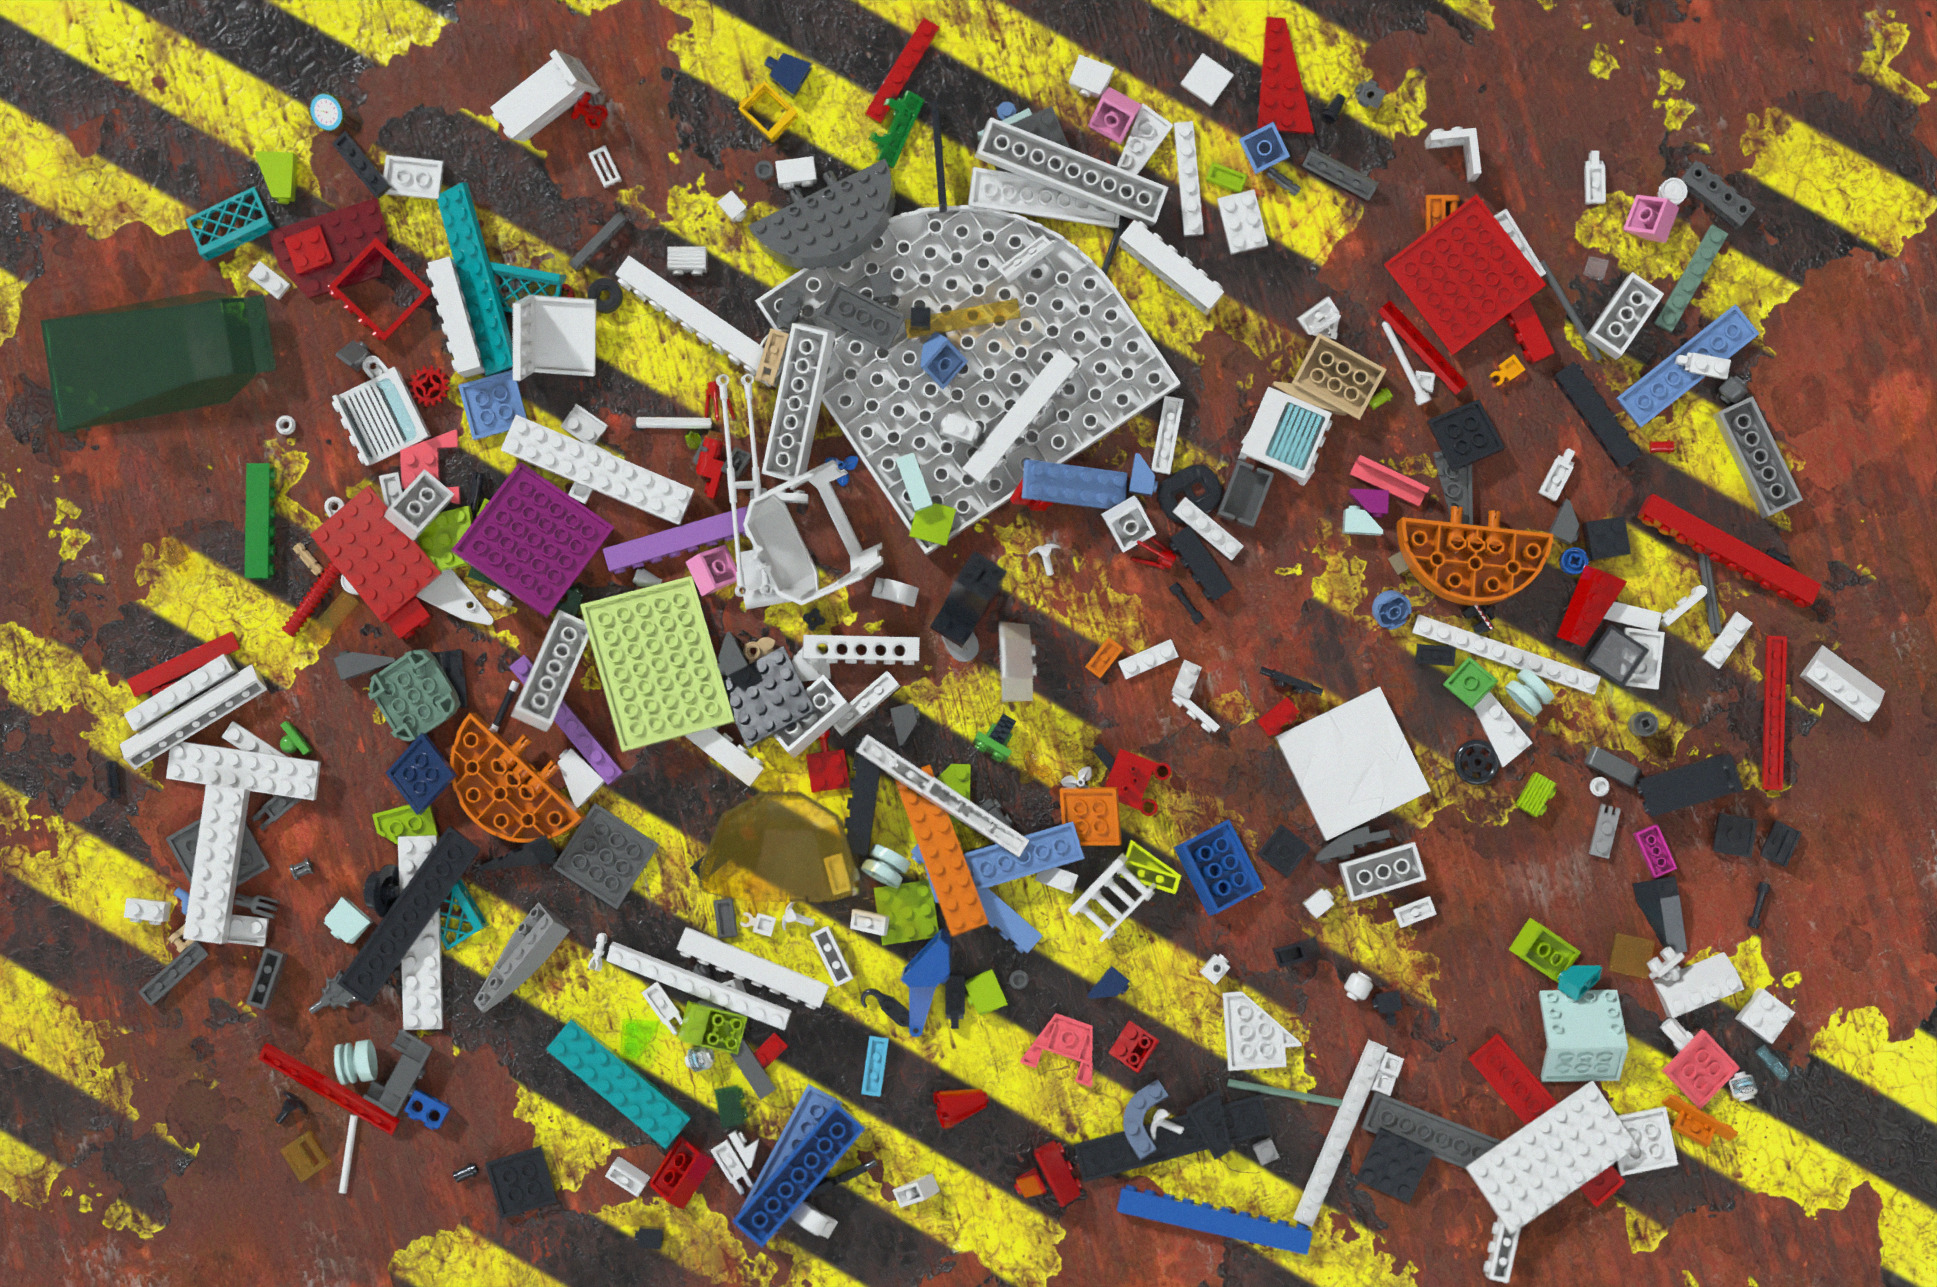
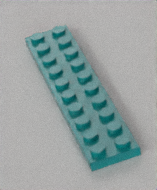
[437,182,513,377]

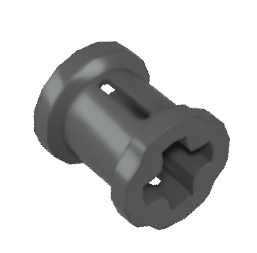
[290,858,315,881]

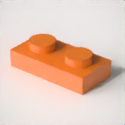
[1085,637,1124,679]

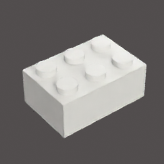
[384,469,454,541]

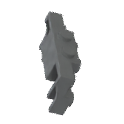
[363,1028,434,1117]

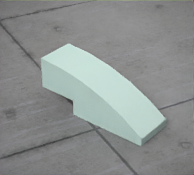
[896,452,933,512]

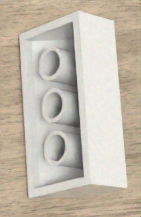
[1800,645,1885,722]
[1652,952,1744,1018]

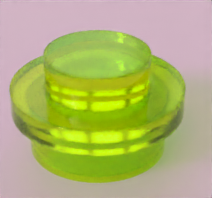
[685,431,702,450]

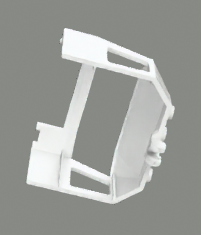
[743,460,883,605]

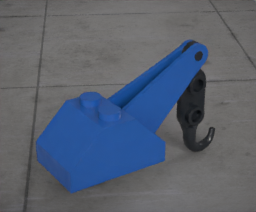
[860,929,952,1037]

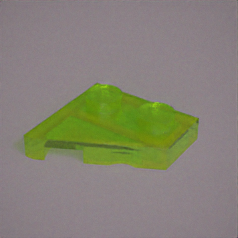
[620,1018,660,1059]

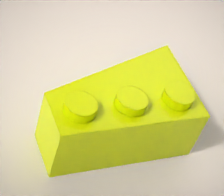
[1119,840,1181,894]

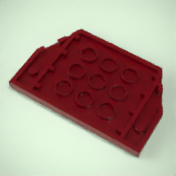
[268,198,389,299]

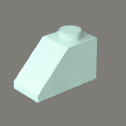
[1342,506,1383,536]

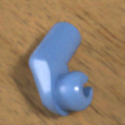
[174,887,190,915]

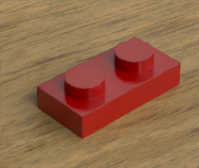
[754,1032,788,1069]

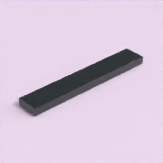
[931,101,947,213]

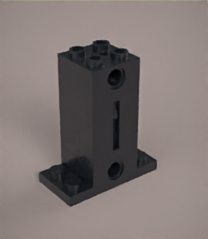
[930,550,1008,648]
[1636,750,1744,817]

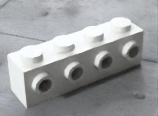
[1484,1217,1521,1283]

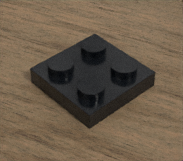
[1712,813,1758,858]
[1257,824,1311,878]

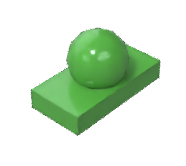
[280,721,313,756]

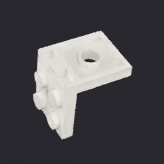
[1425,127,1481,182]

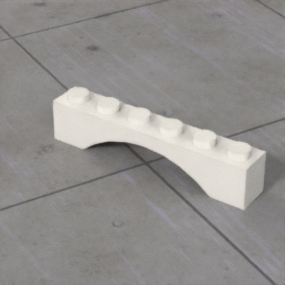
[124,654,239,731]

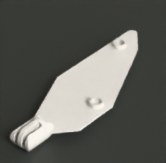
[415,539,493,625]

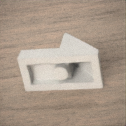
[728,1129,760,1169]

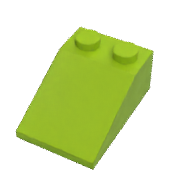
[1509,918,1581,983]

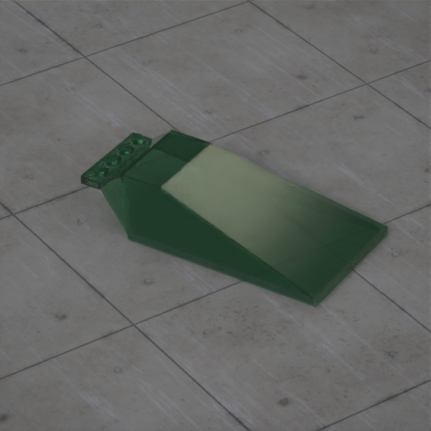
[40,290,277,433]

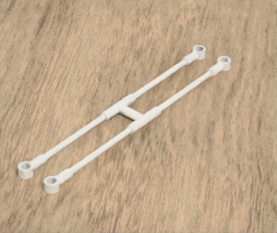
[716,374,773,597]

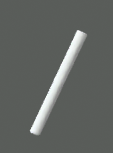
[339,1115,358,1193]

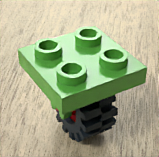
[973,714,1016,763]

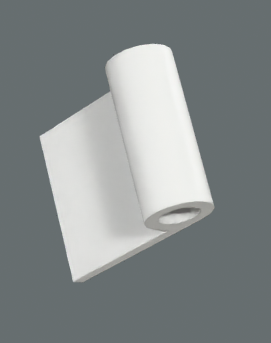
[740,550,792,610]

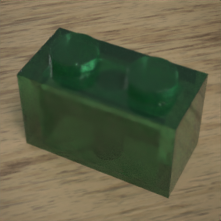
[714,1083,748,1128]

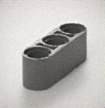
[1584,745,1642,788]

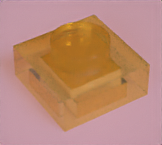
[162,542,190,568]

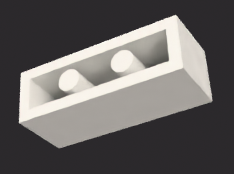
[810,925,854,987]

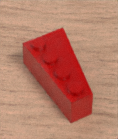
[1556,565,1628,647]

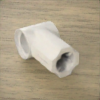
[1660,1018,1694,1052]

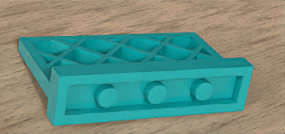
[186,187,275,262]
[490,262,566,312]
[440,878,489,950]

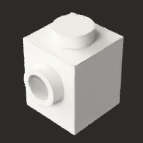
[1199,954,1230,985]

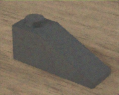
[334,650,398,681]

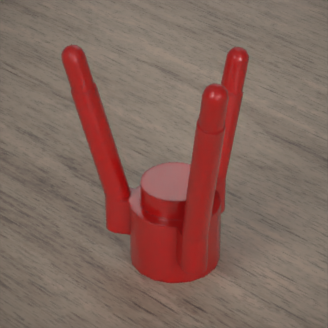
[704,381,736,421]
[1131,537,1176,570]

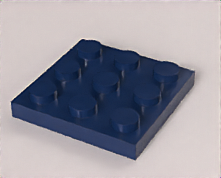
[386,733,457,815]

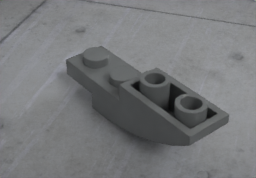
[1314,826,1391,864]

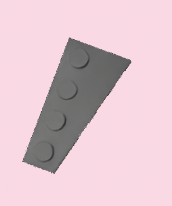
[1432,452,1473,525]

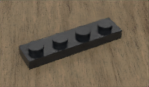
[332,131,392,199]

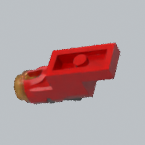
[693,430,725,500]

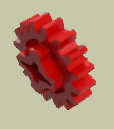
[408,365,451,407]

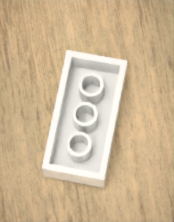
[1585,272,1664,360]
[774,675,852,758]
[1338,842,1426,901]

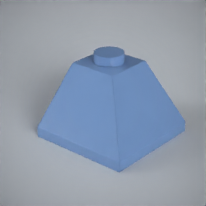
[920,331,968,389]

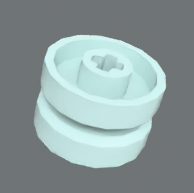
[1505,668,1555,717]
[861,844,911,888]

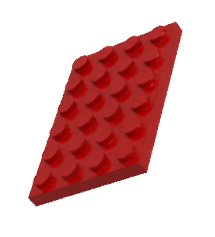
[310,485,443,623]

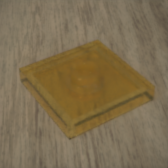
[1608,933,1655,979]

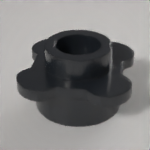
[803,608,825,631]

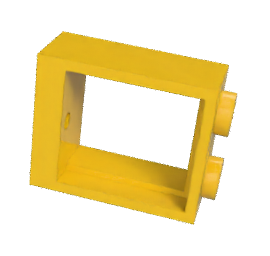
[738,81,799,144]

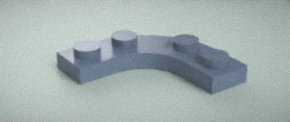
[1123,1079,1168,1160]

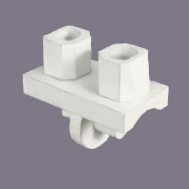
[1647,947,1685,981]

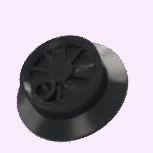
[363,864,400,918]

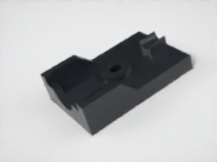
[430,649,469,708]

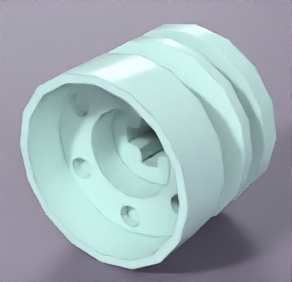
[334,1039,378,1085]

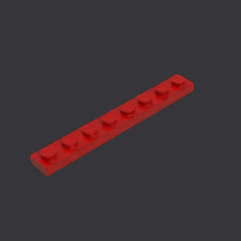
[1762,636,1787,790]
[259,1043,400,1136]

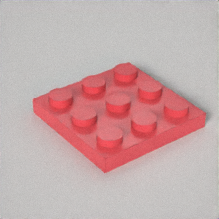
[1662,1029,1740,1110]

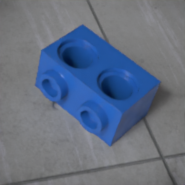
[404,1088,452,1130]

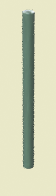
[1227,1079,1343,1107]

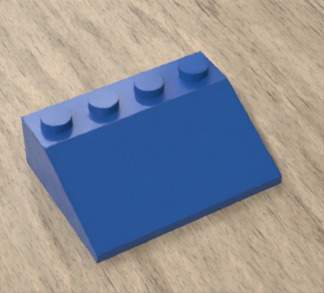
[1174,819,1264,916]

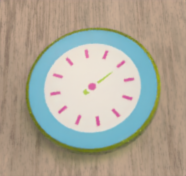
[310,93,344,131]

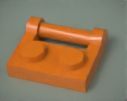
[1425,195,1460,232]

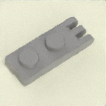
[1589,804,1621,859]

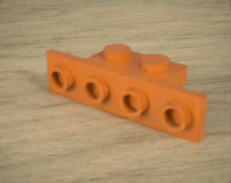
[1661,1094,1738,1148]

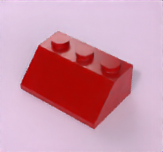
[648,1135,715,1210]
[1034,1140,1082,1207]

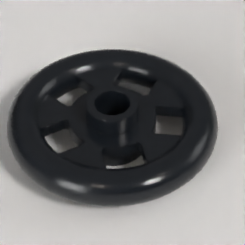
[1454,739,1500,785]

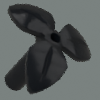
[275,1091,308,1124]

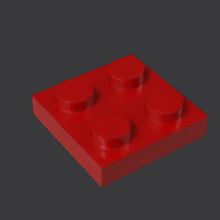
[284,225,334,275]

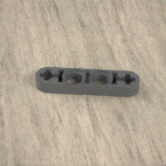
[569,212,628,271]

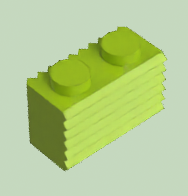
[1515,772,1557,817]

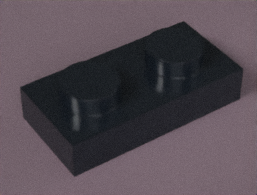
[1415,644,1456,666]

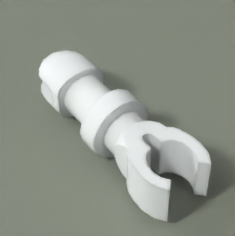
[588,933,607,971]

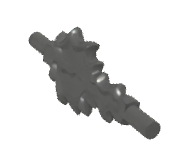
[308,969,359,1014]

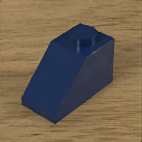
[1087,965,1130,998]

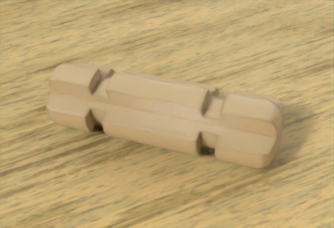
[293,543,324,576]

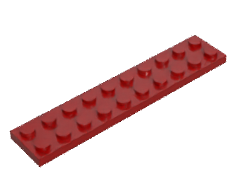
[1467,1033,1625,1208]

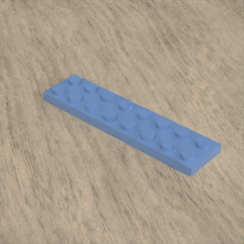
[1616,304,1760,428]
[925,822,1084,903]
[740,1083,842,1211]

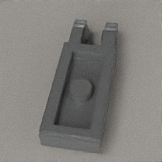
[252,795,302,831]

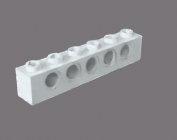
[803,635,919,665]

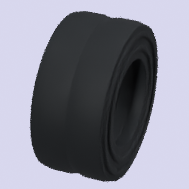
[587,278,623,314]

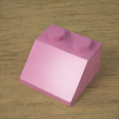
[1088,87,1142,144]
[1623,195,1679,243]
[686,544,737,596]

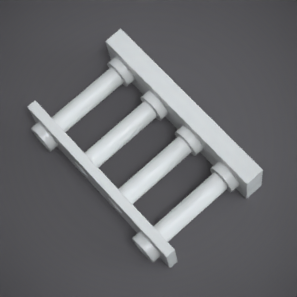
[1068,853,1156,942]

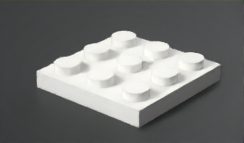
[1616,1106,1678,1176]

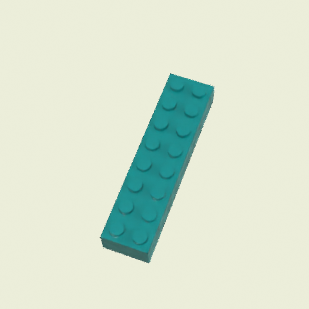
[546,1018,692,1149]

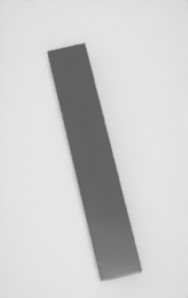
[697,999,777,1100]

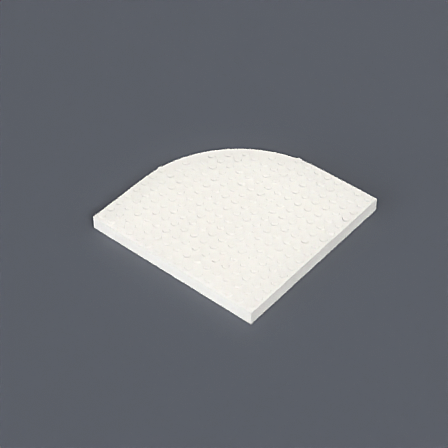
[755,205,1181,556]

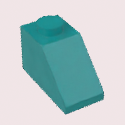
[1558,965,1602,1001]

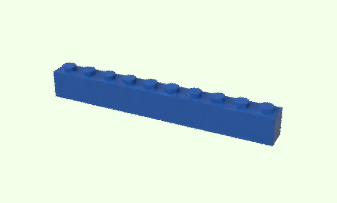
[1116,1184,1312,1255]

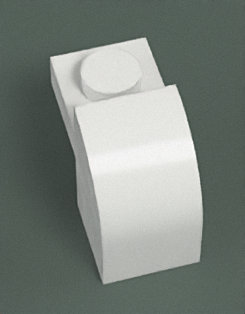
[872,578,919,607]
[790,1201,838,1238]

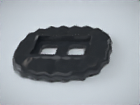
[1157,464,1222,524]

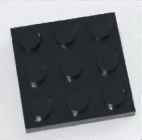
[1427,399,1505,472]
[1355,1127,1434,1203]
[485,1145,558,1219]

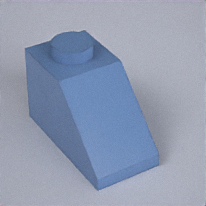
[1128,453,1158,497]

